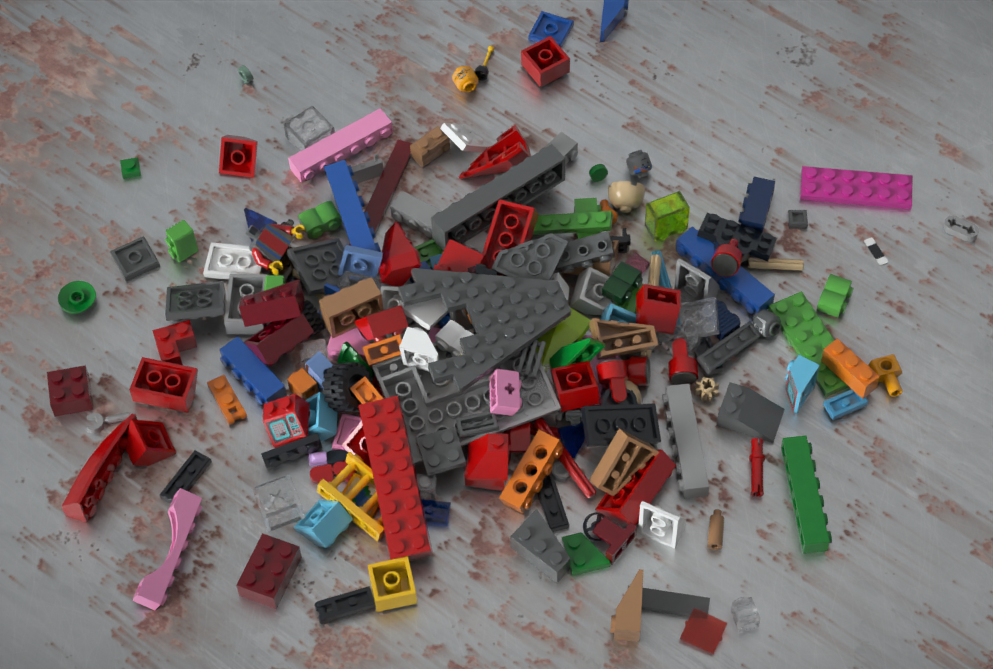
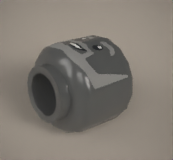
[752,309,781,338]

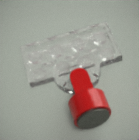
[655,297,719,385]

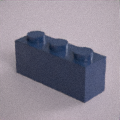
[738,176,775,232]

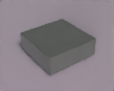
[788,210,808,229]

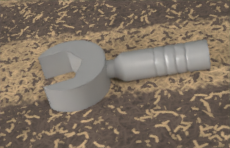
[86,412,130,433]

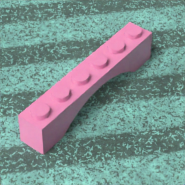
[132,488,202,610]

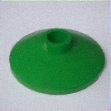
[58,281,96,313]

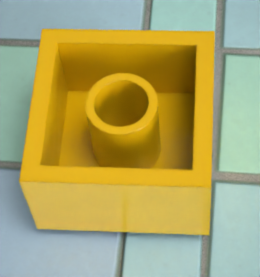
[368,556,417,612]

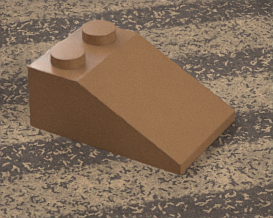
[610,569,643,641]

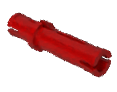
[749,438,765,497]

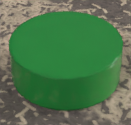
[589,164,608,182]

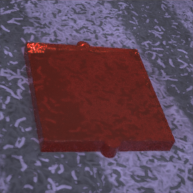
[680,608,727,654]

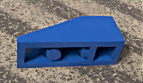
[600,0,629,42]

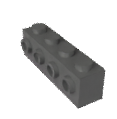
[554,231,616,273]

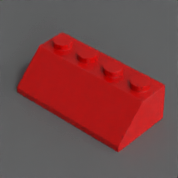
[595,449,676,527]

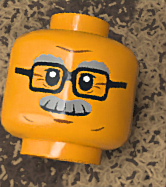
[452,66,478,92]

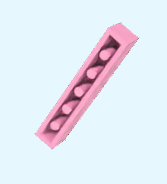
[288,108,393,183]

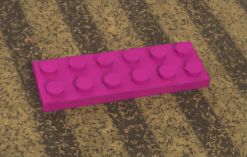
[800,166,913,209]

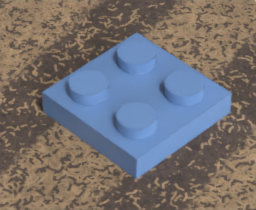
[338,245,383,282]

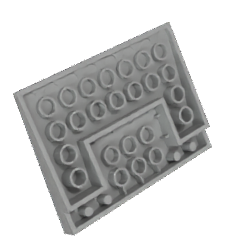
[372,328,561,465]

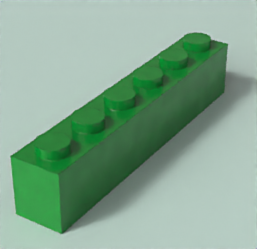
[781,435,832,554]

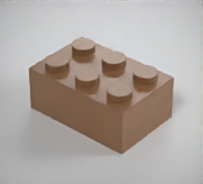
[319,277,384,338]

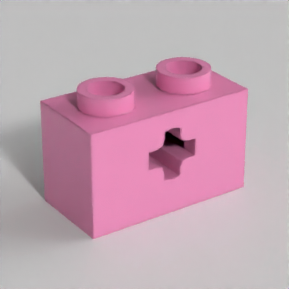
[489,369,522,416]

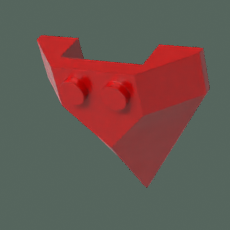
[458,125,531,179]

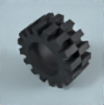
[302,300,325,337]

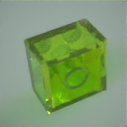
[645,191,690,242]

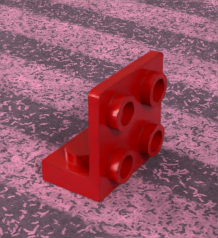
[433,239,484,272]

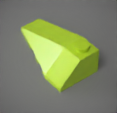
[536,307,591,373]

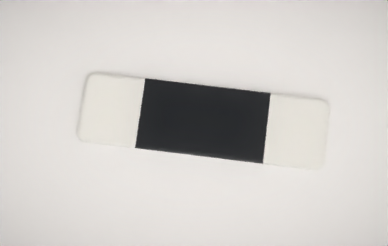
[864,237,888,265]

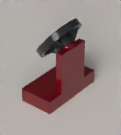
[583,513,637,565]

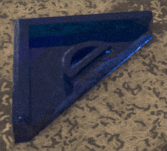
[558,423,585,459]

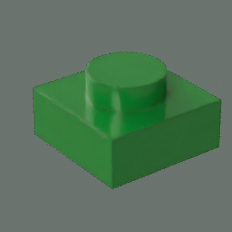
[120,157,141,179]

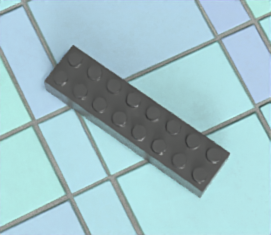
[431,144,565,251]

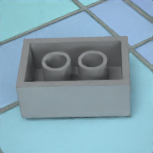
[224,274,267,334]

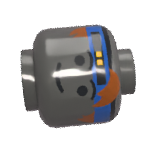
[626,150,652,178]

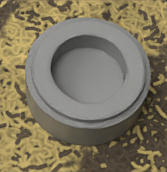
[552,461,571,482]

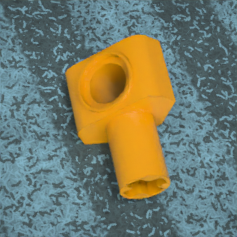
[868,354,903,397]

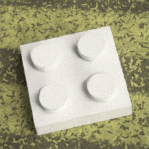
[440,123,487,152]

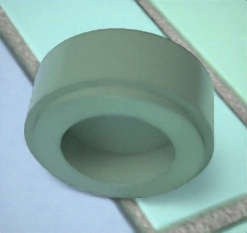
[238,65,254,83]

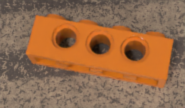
[499,430,563,514]

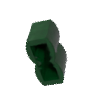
[602,261,643,306]

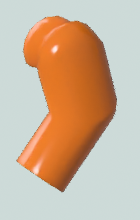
[600,199,618,224]

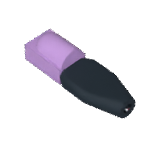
[309,450,348,466]

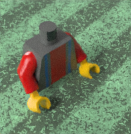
[245,224,305,275]

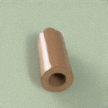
[708,509,724,550]

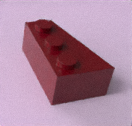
[239,279,305,327]

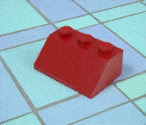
[129,357,198,413]

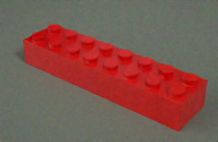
[358,396,433,561]

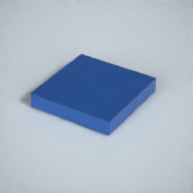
[528,11,574,48]

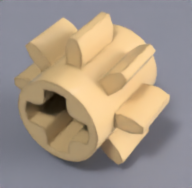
[695,377,719,402]

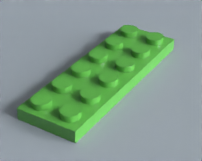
[768,291,849,397]

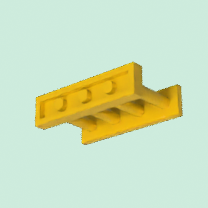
[317,451,384,542]

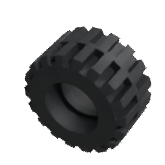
[322,362,374,412]

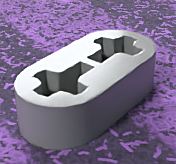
[943,216,979,242]

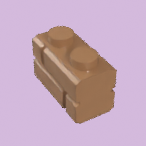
[410,126,450,167]

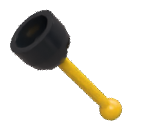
[474,46,494,81]

